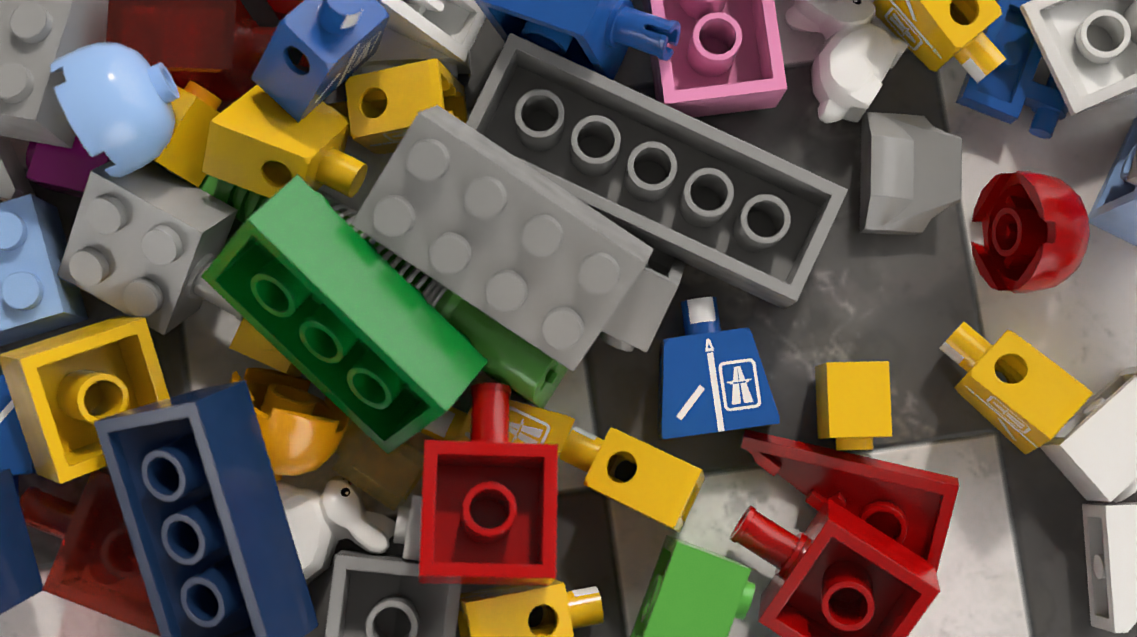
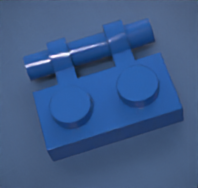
[956,0,1068,139]

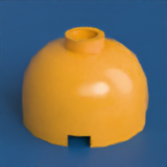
[229,367,350,481]

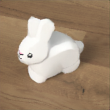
[785,0,909,124]
[277,476,396,584]

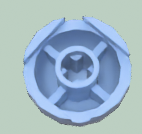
[50,42,180,178]

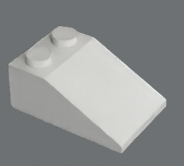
[1020,0,1137,116]

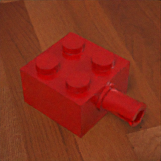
[419,383,558,586]
[730,498,940,637]

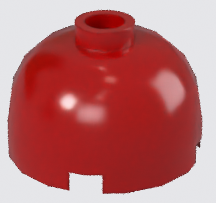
[971,171,1090,293]

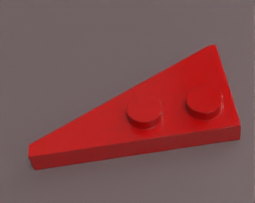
[741,429,959,574]

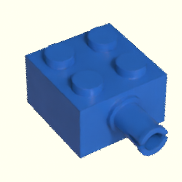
[475,0,681,81]

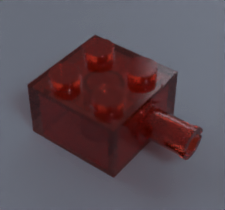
[106,0,310,101]
[19,469,161,637]

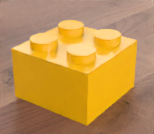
[0,316,170,484]

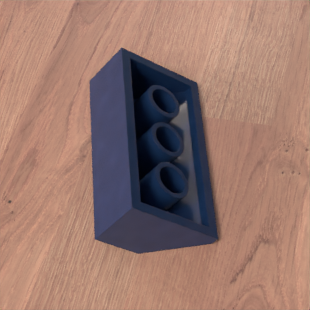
[94,380,319,637]

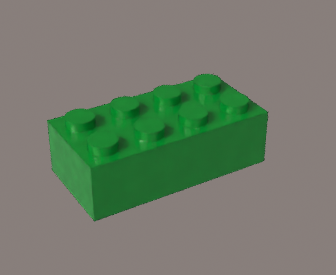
[201,174,488,454]

